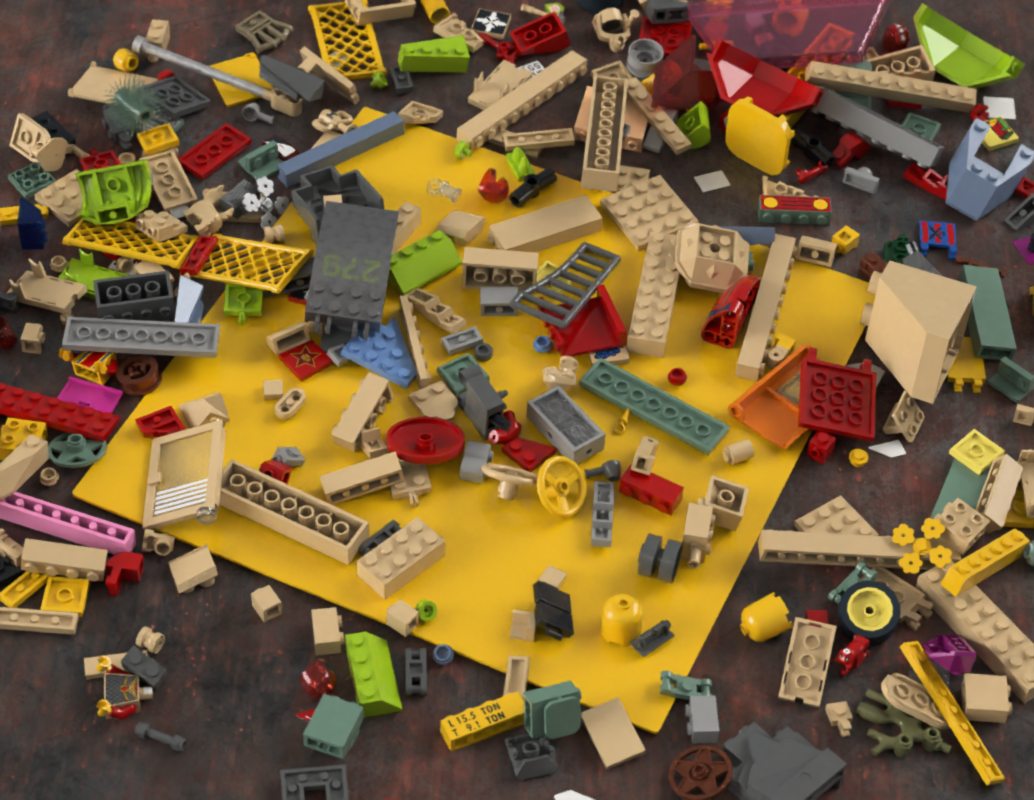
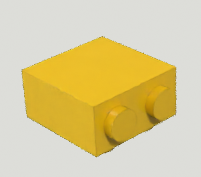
[0,418,48,460]

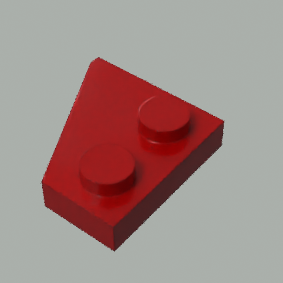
[135,406,186,438]
[502,437,556,472]

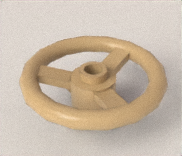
[481,463,538,500]

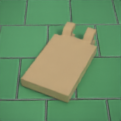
[861,567,934,631]

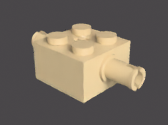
[680,498,716,569]

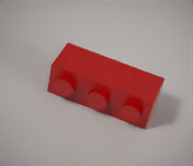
[619,464,684,516]

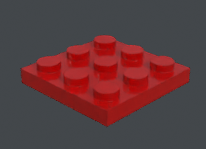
[639,16,692,60]

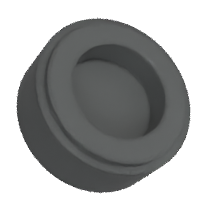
[474,343,493,362]

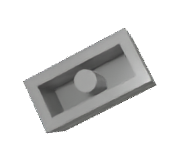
[480,287,518,316]
[685,695,719,743]

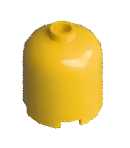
[740,592,793,642]
[600,594,642,646]

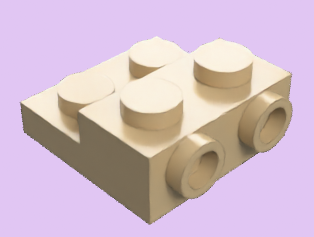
[135,210,188,243]

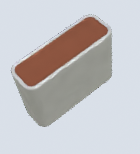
[168,205,189,222]

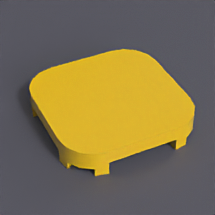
[725,96,795,175]

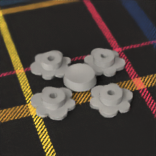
[242,176,290,229]

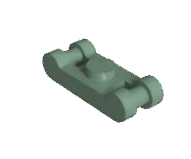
[828,561,878,605]
[660,671,712,700]

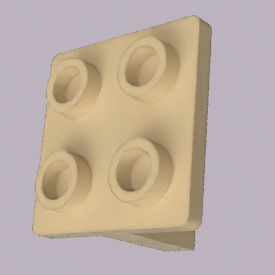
[883,390,925,443]

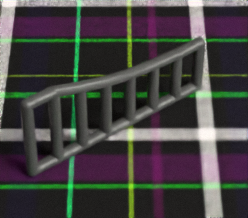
[509,242,621,329]

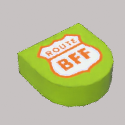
[545,3,564,17]

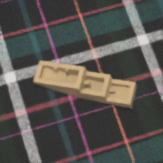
[402,288,467,334]

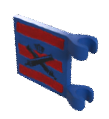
[919,220,957,259]

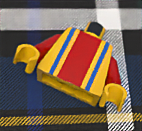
[59,348,118,385]

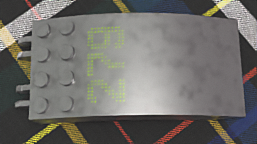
[305,201,399,339]

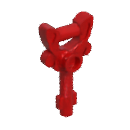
[478,33,527,64]

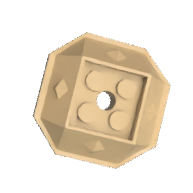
[674,223,749,293]

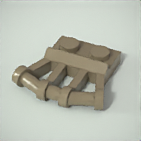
[235,10,294,54]

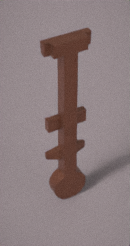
[955,255,1007,277]

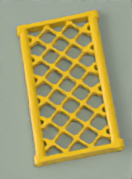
[308,0,387,80]
[62,218,200,269]
[180,233,314,294]

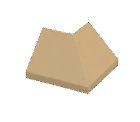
[179,392,230,428]

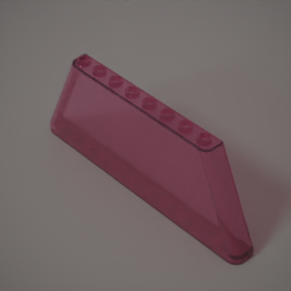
[687,0,889,68]

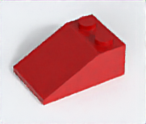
[509,11,571,55]

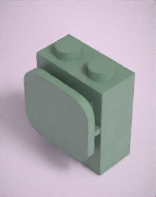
[523,680,582,739]
[303,694,364,759]

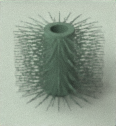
[101,74,165,137]

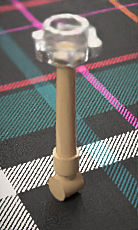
[520,3,566,24]

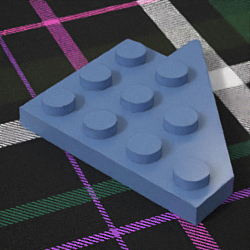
[341,317,417,389]

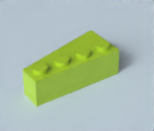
[398,35,470,73]

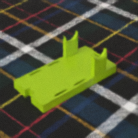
[58,249,130,300]

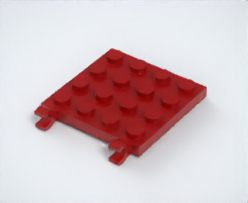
[798,347,877,442]

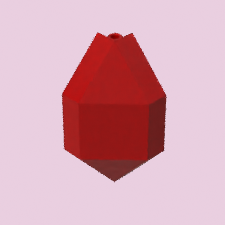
[706,39,825,118]

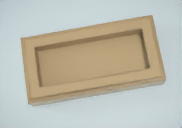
[503,655,530,699]

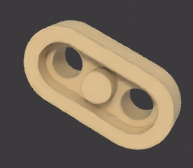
[275,388,306,420]

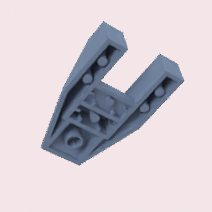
[946,118,1034,221]

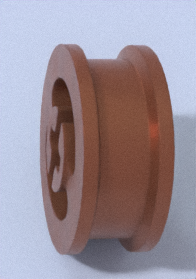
[116,355,162,396]

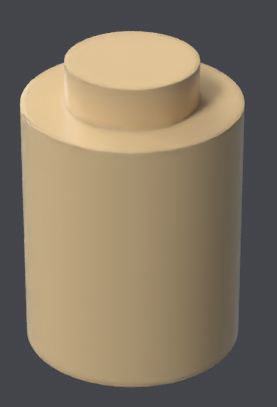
[723,439,754,465]

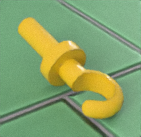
[614,408,631,434]

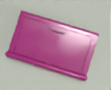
[57,376,124,413]

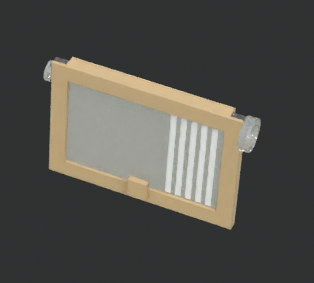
[142,417,226,530]

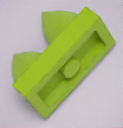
[506,147,535,182]

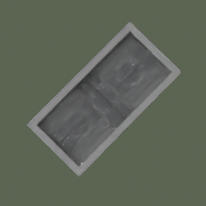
[526,385,606,464]

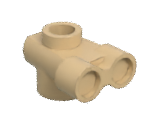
[142,529,175,556]

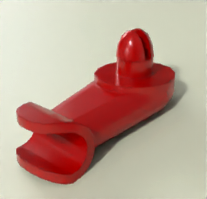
[796,161,828,184]

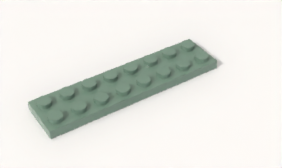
[579,358,730,455]

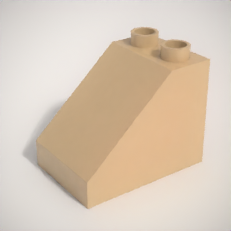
[860,261,977,404]

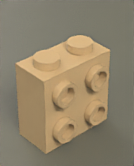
[931,498,990,555]
[961,673,1012,723]

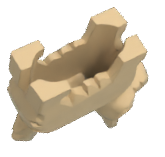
[182,185,234,236]

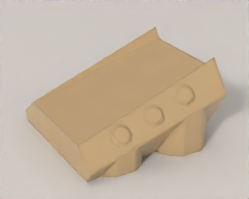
[435,210,486,246]
[167,544,218,594]

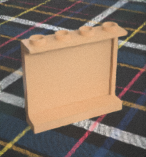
[574,86,649,152]

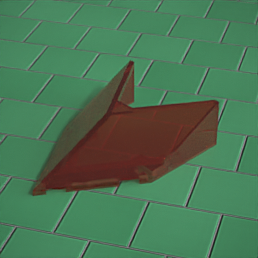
[651,34,725,111]

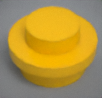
[849,449,868,467]

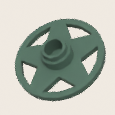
[48,432,107,468]

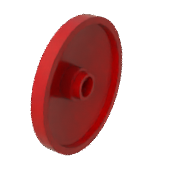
[386,417,465,464]

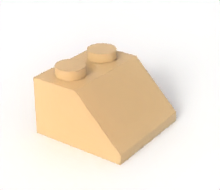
[704,475,749,531]

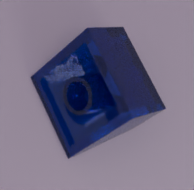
[17,198,48,250]

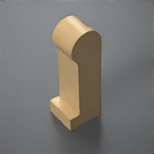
[631,437,659,475]

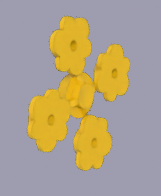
[892,518,952,574]

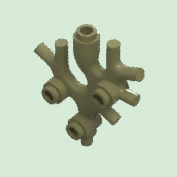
[856,689,952,758]

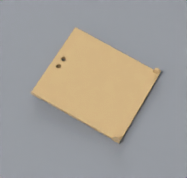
[68,61,158,106]

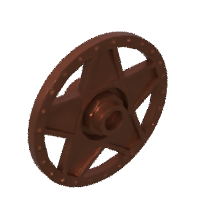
[669,745,733,800]

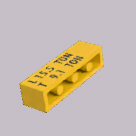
[440,691,524,752]

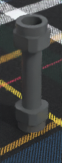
[135,722,187,751]

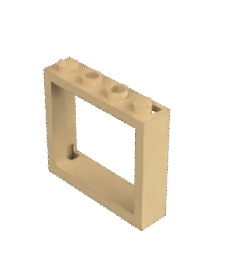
[345,0,416,25]

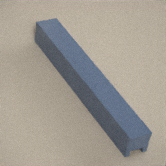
[277,111,405,188]

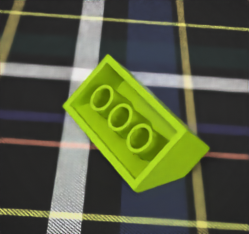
[388,230,463,296]
[345,632,402,718]

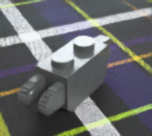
[102,104,135,152]

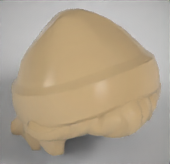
[542,366,576,393]

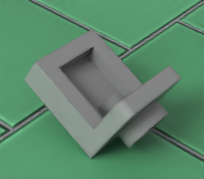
[272,447,305,466]

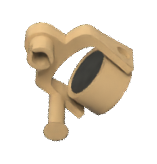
[592,8,640,53]

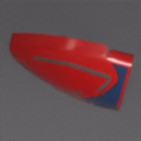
[701,275,762,348]

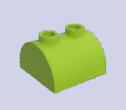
[676,101,711,149]

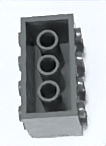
[93,270,175,322]

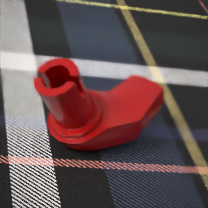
[488,410,522,445]

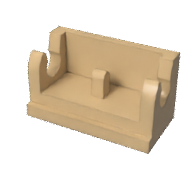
[0,528,24,567]

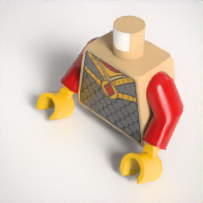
[96,655,153,720]

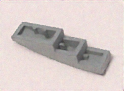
[591,481,614,547]

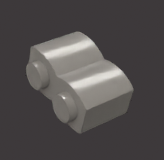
[459,440,494,483]

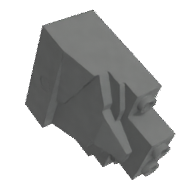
[291,165,385,246]
[723,722,847,800]

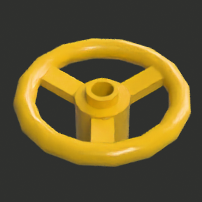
[537,456,587,518]

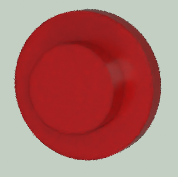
[668,368,687,386]

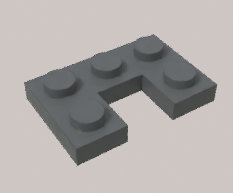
[280,764,349,800]

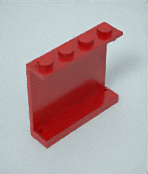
[538,284,627,357]

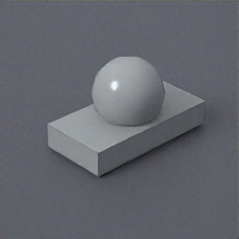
[842,167,880,195]

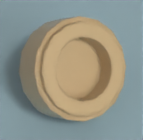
[559,356,578,373]

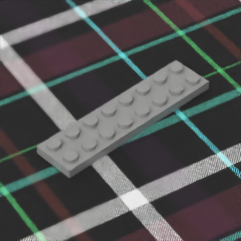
[62,317,220,358]

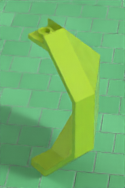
[913,3,1025,89]

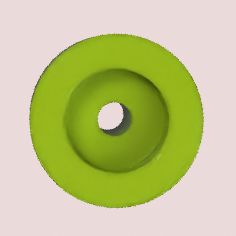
[370,71,388,89]
[454,140,473,159]
[415,600,437,621]

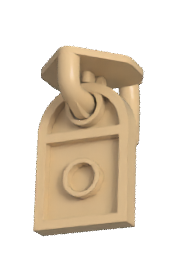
[9,113,89,171]

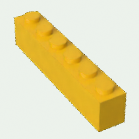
[940,528,1030,597]

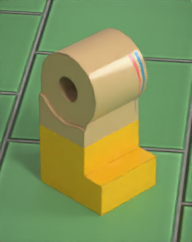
[767,333,796,370]

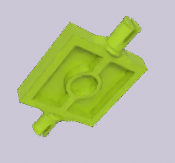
[224,276,263,325]

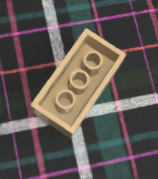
[462,247,539,294]
[357,517,445,600]

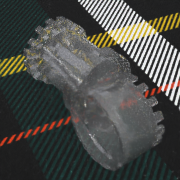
[427,178,462,203]

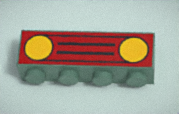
[758,195,832,225]

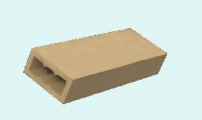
[487,195,603,253]

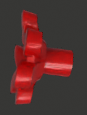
[970,103,989,121]

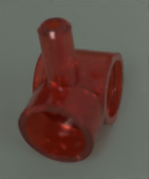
[0,316,17,349]

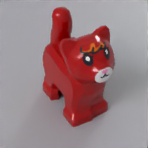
[834,634,870,677]

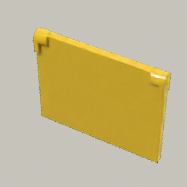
[210,52,274,108]

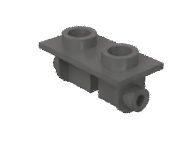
[630,620,675,657]

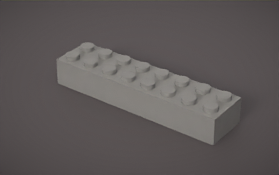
[810,86,945,169]

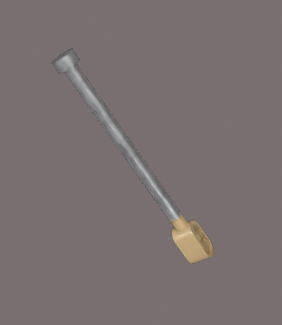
[132,35,303,117]

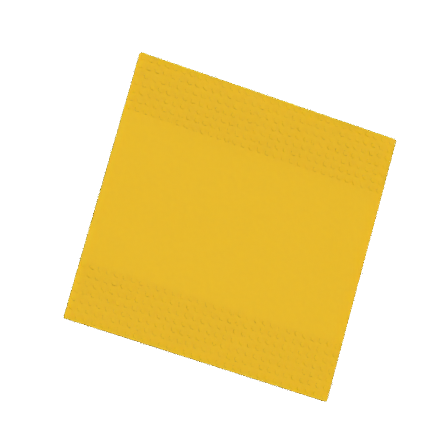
[72,107,876,734]

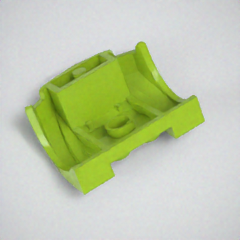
[75,159,152,225]

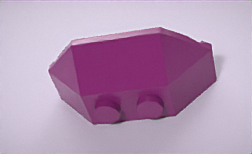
[922,634,976,675]

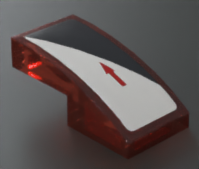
[261,135,299,161]

